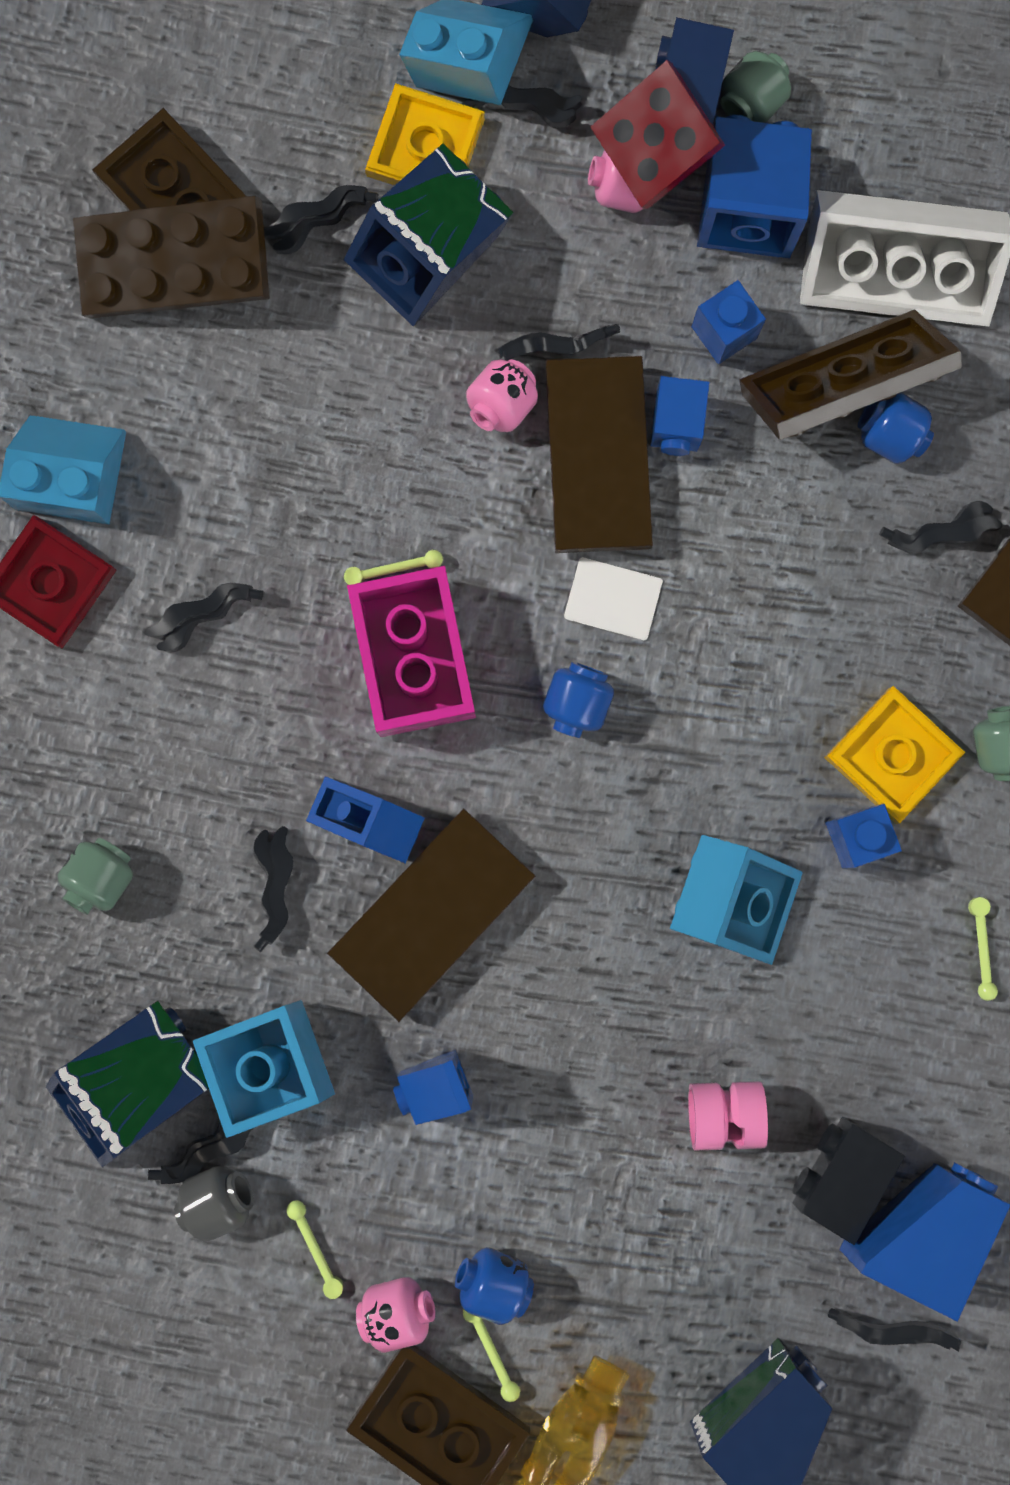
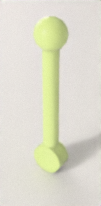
[344,550,443,585]
[968,897,998,1001]
[286,1200,344,1299]
[463,1309,521,1402]

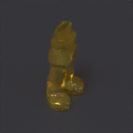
[513,1355,629,1485]

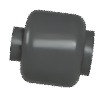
[174,1165,254,1242]

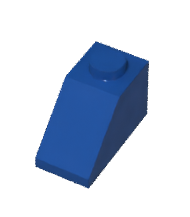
[306,776,425,864]
[393,1049,473,1125]

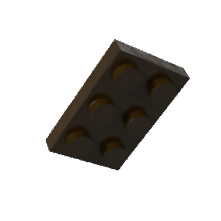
[92,108,247,211]
[346,1345,530,1485]

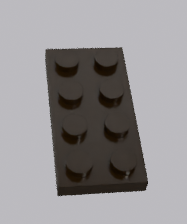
[73,196,270,319]
[739,309,962,440]

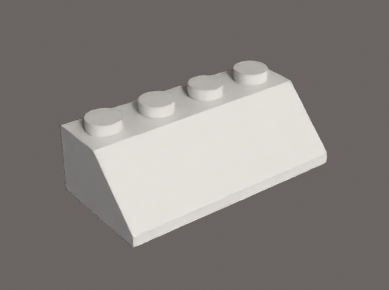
[800,190,1010,327]

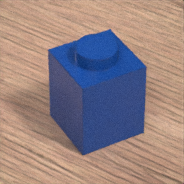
[691,280,766,365]
[650,376,710,456]
[825,804,902,868]

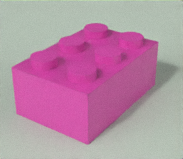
[347,566,476,737]

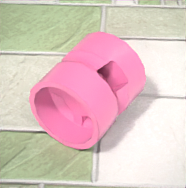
[688,1081,768,1151]

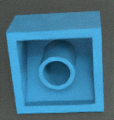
[399,0,533,105]
[0,415,126,525]
[670,835,803,965]
[193,1000,335,1138]

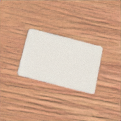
[564,557,663,640]

